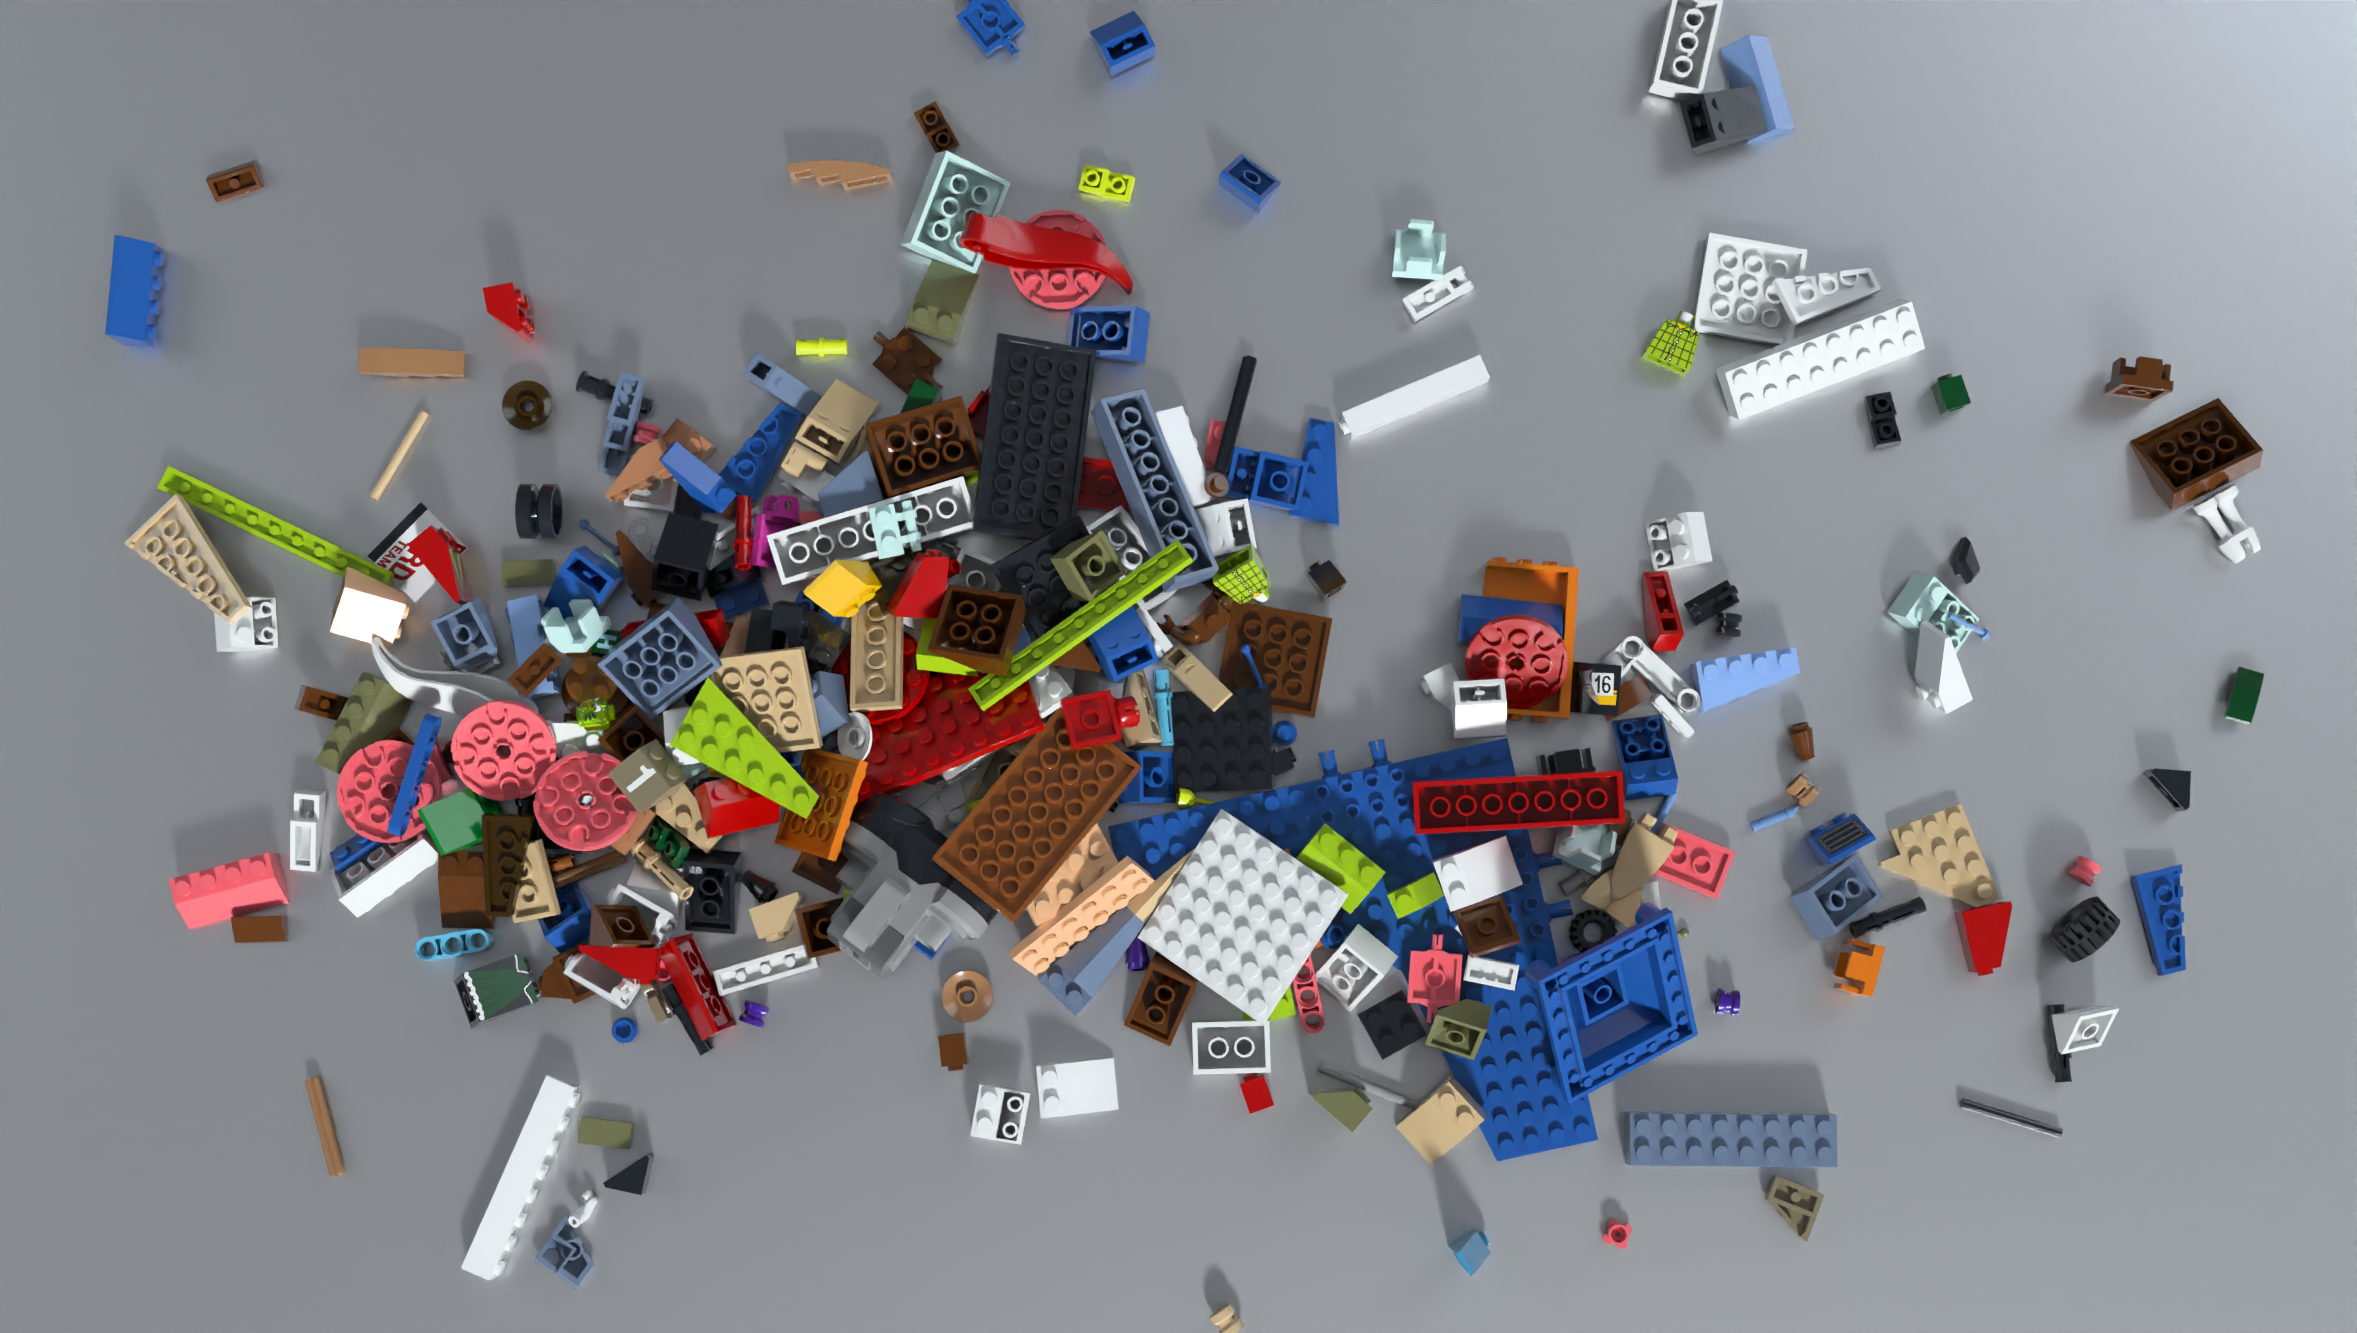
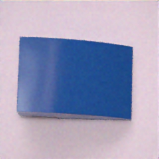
[1222,446,1309,512]

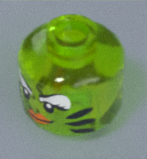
[576,697,616,732]

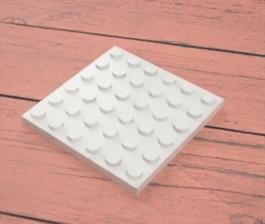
[1138,809,1349,1024]

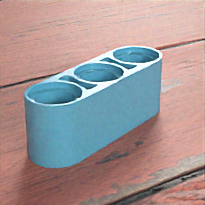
[415,929,494,960]

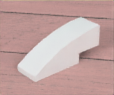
[290,788,326,872]

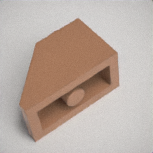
[662,419,717,464]

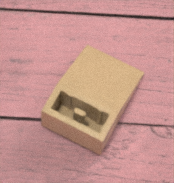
[795,379,880,468]

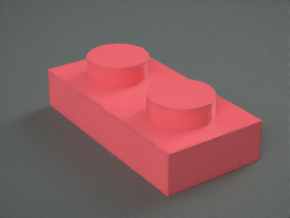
[1203,419,1227,474]

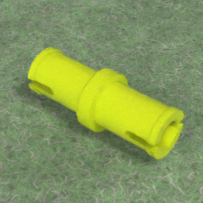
[796,337,847,357]

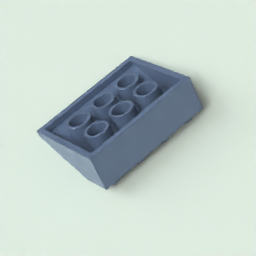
[597,597,723,720]

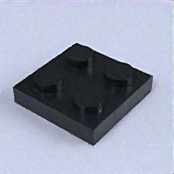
[1357,990,1427,1060]

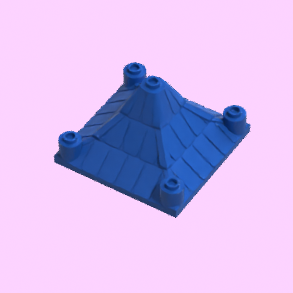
[1525,903,1698,1104]

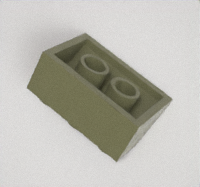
[1309,1087,1373,1132]

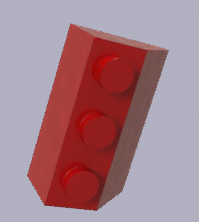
[694,777,780,839]

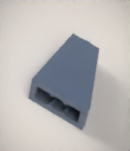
[816,451,885,518]

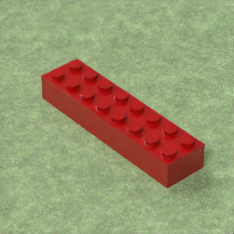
[1412,770,1625,834]

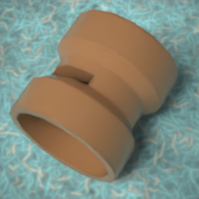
[1785,772,1821,808]

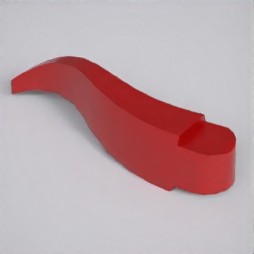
[959,213,1133,295]

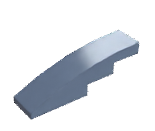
[598,371,645,477]

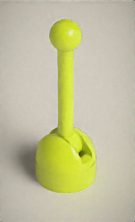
[1176,788,1219,809]

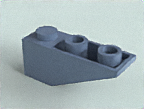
[743,353,822,417]

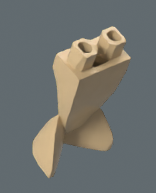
[1581,811,1678,928]

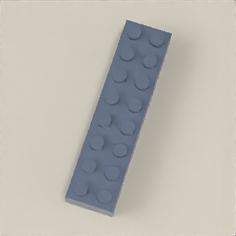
[1091,389,1219,593]
[1625,1112,1837,1167]

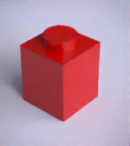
[1239,1073,1274,1114]

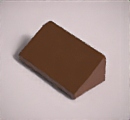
[206,160,264,203]
[231,916,287,943]

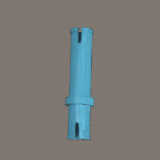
[1153,669,1174,746]

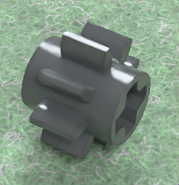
[934,536,961,561]

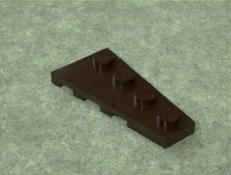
[481,813,535,917]

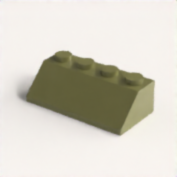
[315,671,413,774]

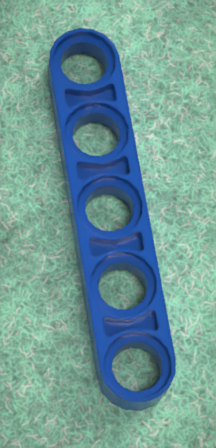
[388,713,441,837]

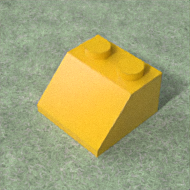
[803,560,882,618]

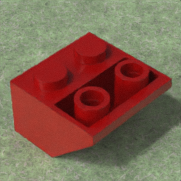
[483,282,535,342]

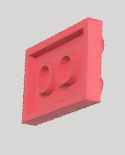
[1654,823,1735,899]

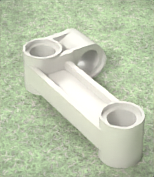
[1599,636,1700,713]

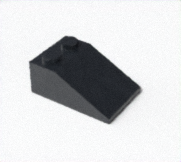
[684,848,742,934]

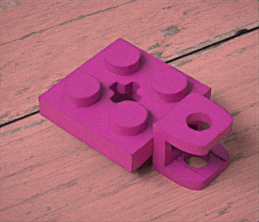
[751,494,802,570]

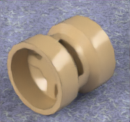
[1209,1303,1245,1333]

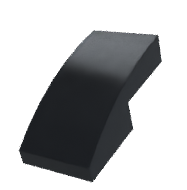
[1865,392,1902,449]

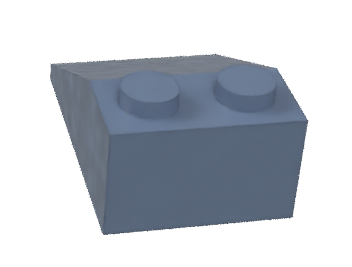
[1789,854,1883,940]

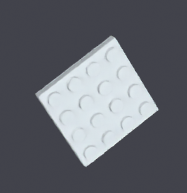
[1692,232,1808,346]

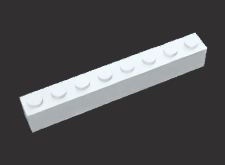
[461,1074,580,1280]

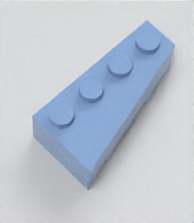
[505,594,562,701]
[1690,647,1800,714]

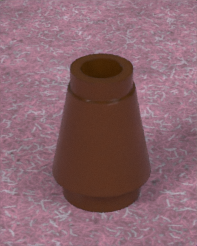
[1787,722,1815,761]

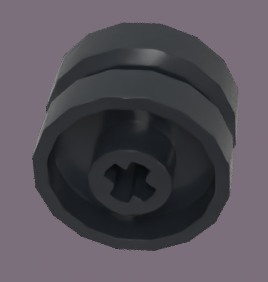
[515,484,563,539]

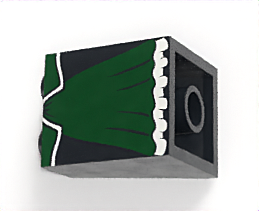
[454,953,540,1028]

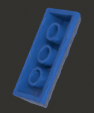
[105,235,165,347]
[1456,594,1563,646]

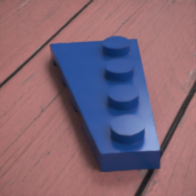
[718,402,804,503]
[1290,418,1339,526]
[2131,864,2186,976]

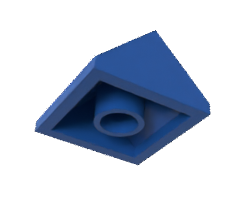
[1219,154,1281,214]

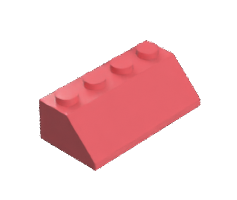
[169,852,290,929]

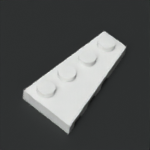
[1771,268,1881,326]

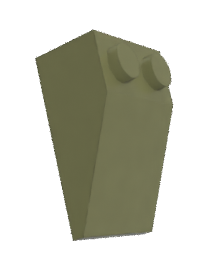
[906,260,979,346]

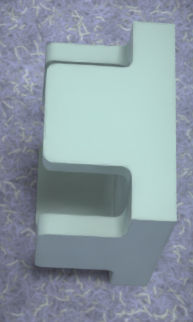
[1392,219,1446,280]
[541,599,612,653]
[1552,824,1617,875]

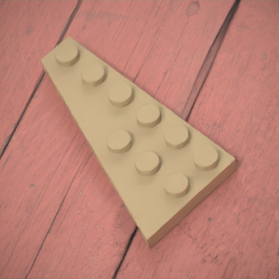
[124,494,252,624]

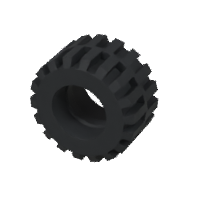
[2049,896,2120,963]

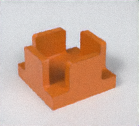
[1834,939,1885,997]

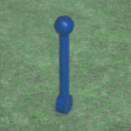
[1241,644,1267,688]

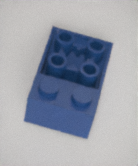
[543,546,625,620]
[1078,605,1159,682]
[1612,714,1678,801]

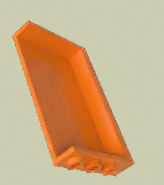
[1483,557,1579,723]

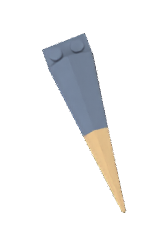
[1039,849,1195,1016]

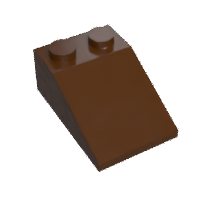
[438,851,495,929]
[1124,951,1199,1046]

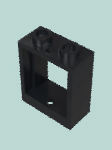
[744,607,787,654]

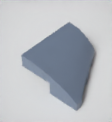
[534,1215,594,1289]

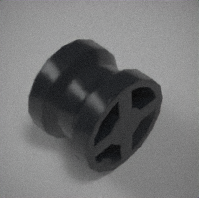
[1715,613,1743,637]

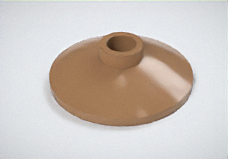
[942,971,993,1022]

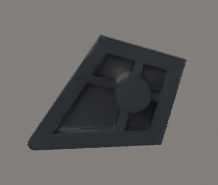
[1953,537,1980,584]

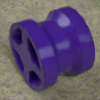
[1715,988,1740,1016]
[739,1000,770,1027]

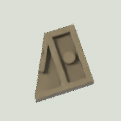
[1765,1175,1824,1241]

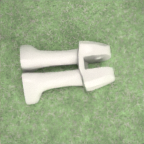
[2193,484,2261,563]

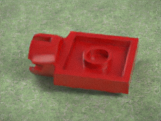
[1060,689,1140,751]

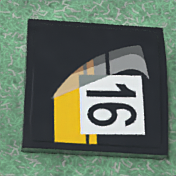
[1570,662,1622,716]

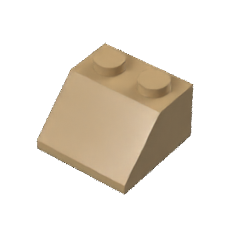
[748,892,806,942]

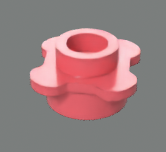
[1603,1219,1632,1249]

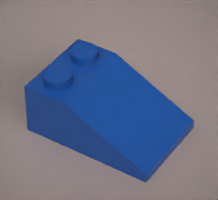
[1067,306,1150,362]

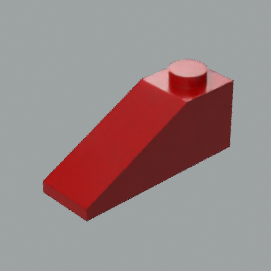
[1642,571,1684,651]
[578,945,661,985]

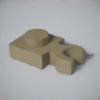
[640,980,672,1023]

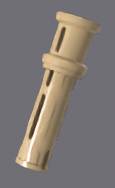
[630,838,693,900]

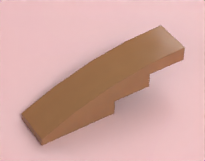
[787,160,893,190]
[357,348,465,378]

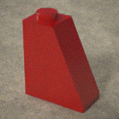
[887,549,949,618]
[1954,901,2012,976]

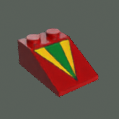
[407,525,471,605]

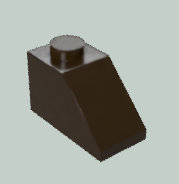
[1307,560,1347,602]

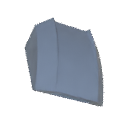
[431,597,497,670]

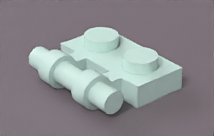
[868,500,922,560]

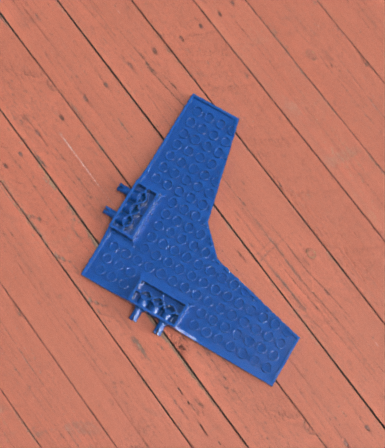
[1108,738,1598,1161]

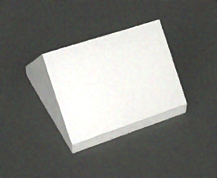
[627,860,684,919]
[2052,1005,2119,1054]

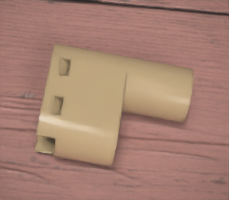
[781,442,829,479]

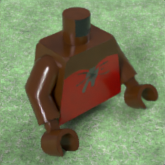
[1157,578,1234,646]

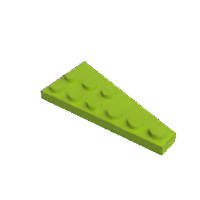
[670,678,819,819]

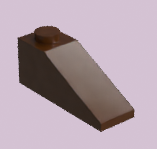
[615,530,667,609]

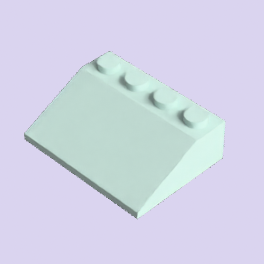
[900,151,1010,274]

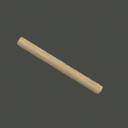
[369,410,429,501]

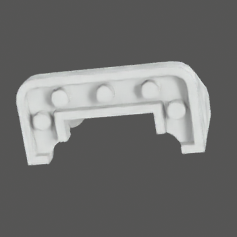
[563,884,678,1009]

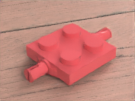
[1407,934,1463,1023]

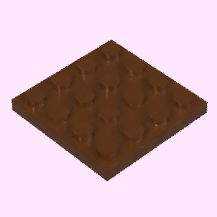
[1218,600,1332,718]

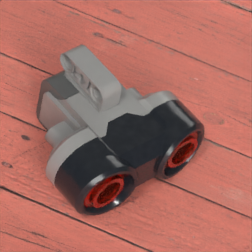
[827,792,998,979]

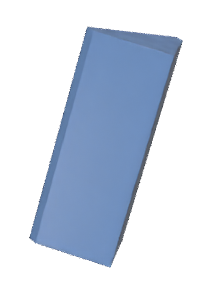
[1719,35,1795,143]

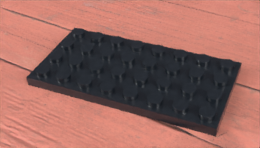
[971,333,1097,541]

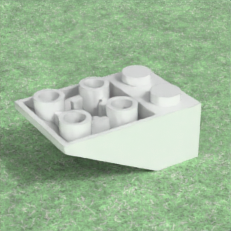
[1195,498,1257,559]

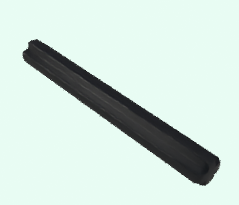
[1214,355,1257,473]

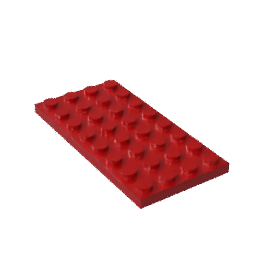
[834,672,1046,807]

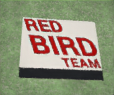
[368,502,469,602]

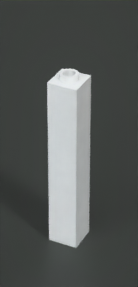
[1338,355,1490,440]

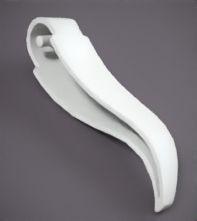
[371,637,538,717]

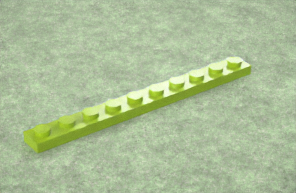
[157,466,395,586]
[968,539,1194,711]

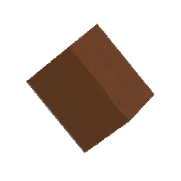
[795,897,844,959]
[589,904,656,948]

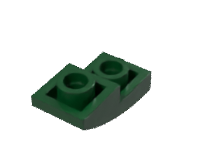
[2224,667,2264,725]
[647,815,690,868]

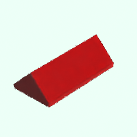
[659,933,737,1041]

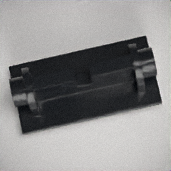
[1684,580,1740,626]

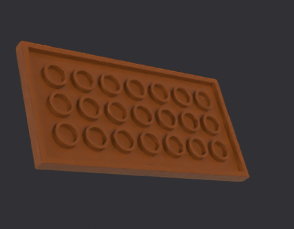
[932,707,1142,924]

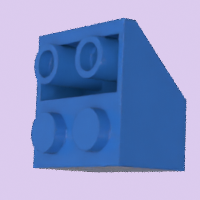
[1090,11,1156,76]

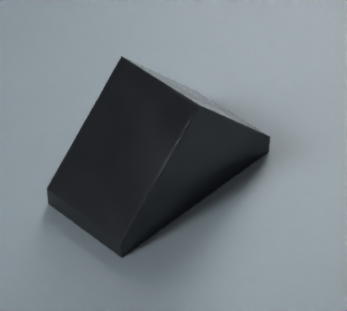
[2143,769,2191,811]
[603,1153,654,1195]

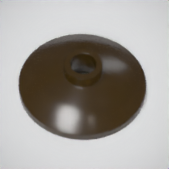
[502,381,553,430]

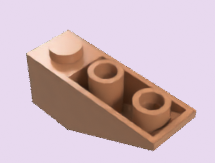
[605,437,672,502]

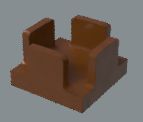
[2105,356,2174,401]

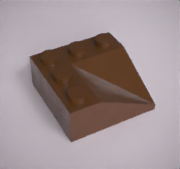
[928,584,1026,676]

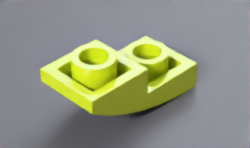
[1078,165,1136,203]

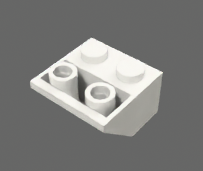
[1645,512,1713,572]
[214,597,279,652]
[1449,679,1507,740]
[970,1083,1030,1145]

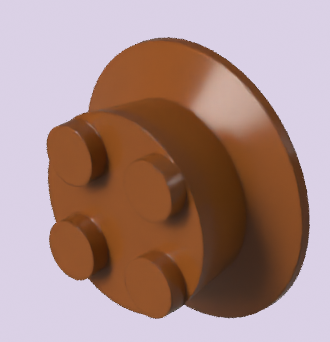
[561,655,629,722]

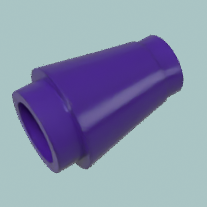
[1125,933,1150,971]

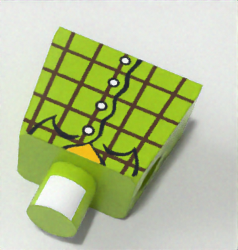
[1642,311,1699,376]
[1212,545,1270,604]

